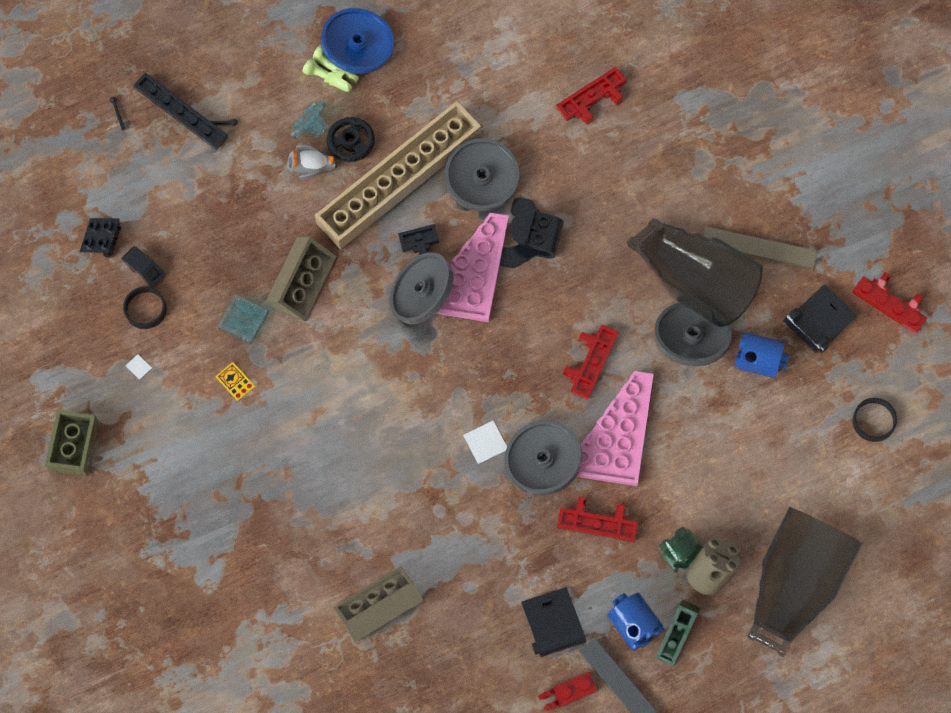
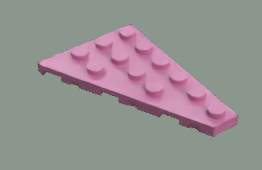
[436,213,509,322]
[576,371,654,486]

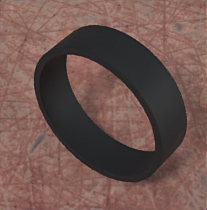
[123,286,167,329]
[852,398,897,442]

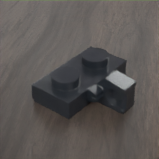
[398,224,439,255]

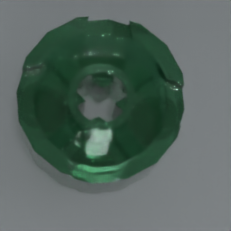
[659,527,704,573]

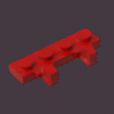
[556,67,627,125]
[852,272,928,334]
[563,324,619,400]
[557,496,638,543]

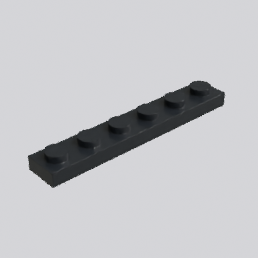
[133,72,228,150]

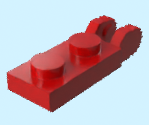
[538,672,598,712]

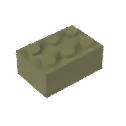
[45,410,100,477]

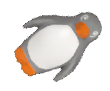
[287,145,336,179]

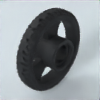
[327,117,375,162]

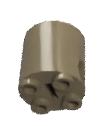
[686,538,740,595]

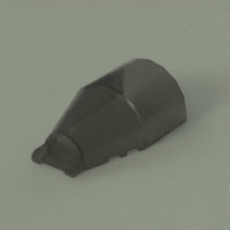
[627,218,763,327]
[747,507,863,657]

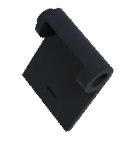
[783,284,857,353]
[521,587,586,658]

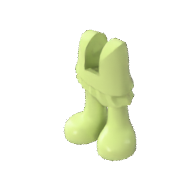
[303,45,359,92]

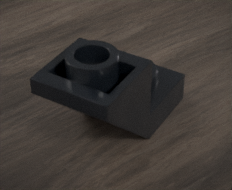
[121,246,166,287]

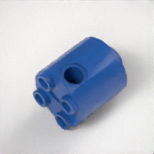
[734,332,789,379]
[607,593,665,651]

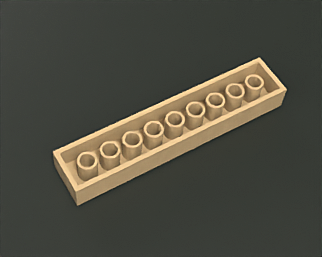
[315,101,482,250]

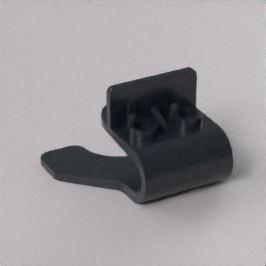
[500,198,564,268]

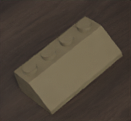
[266,237,337,321]
[333,566,423,642]

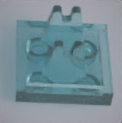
[290,100,329,139]
[217,294,269,344]

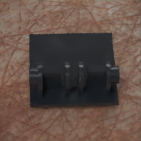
[79,218,122,258]

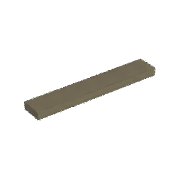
[702,226,817,270]

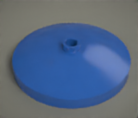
[321,8,394,74]

